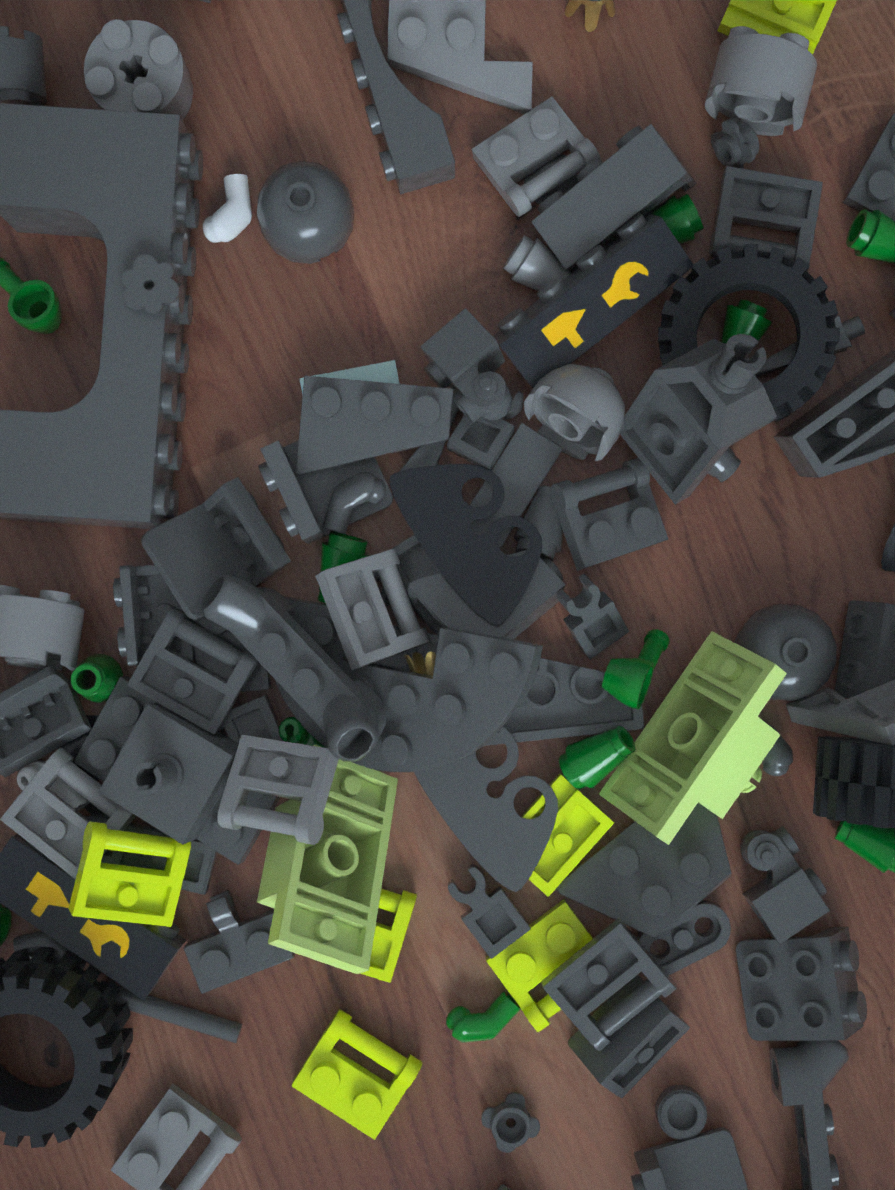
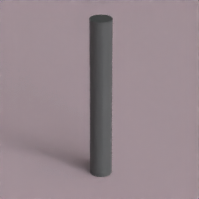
[100,981,243,1043]

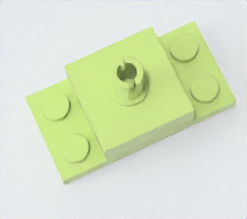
[599,631,787,845]
[257,745,398,974]

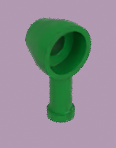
[0,257,62,334]
[602,629,670,710]

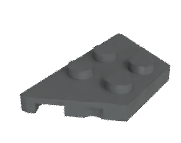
[556,803,732,939]

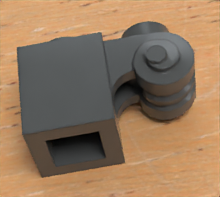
[420,308,512,423]
[740,826,830,944]

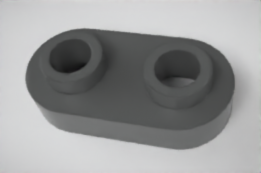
[636,900,731,975]

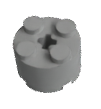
[84,19,193,120]
[705,26,817,136]
[0,585,85,670]

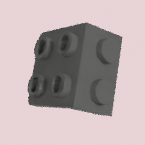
[258,440,393,544]
[141,477,291,619]
[736,927,867,1041]
[630,1127,748,1190]

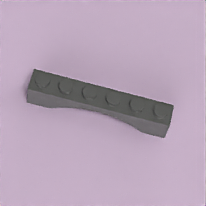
[337,0,455,195]

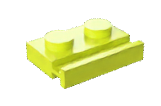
[717,0,837,55]
[521,773,614,897]

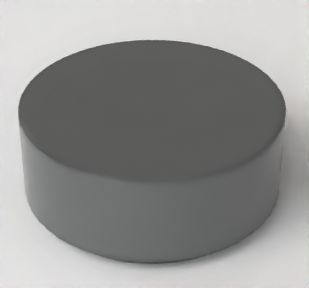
[655,1085,707,1140]

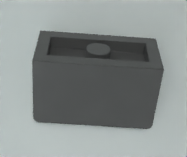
[568,975,691,1099]

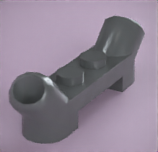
[202,573,387,762]
[769,1040,849,1190]

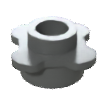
[711,119,759,169]
[481,1092,540,1153]

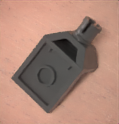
[620,334,777,505]

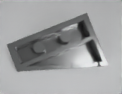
[531,124,697,272]
[774,351,895,478]

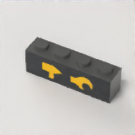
[493,213,693,389]
[0,834,186,1000]

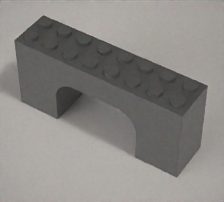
[0,103,203,529]

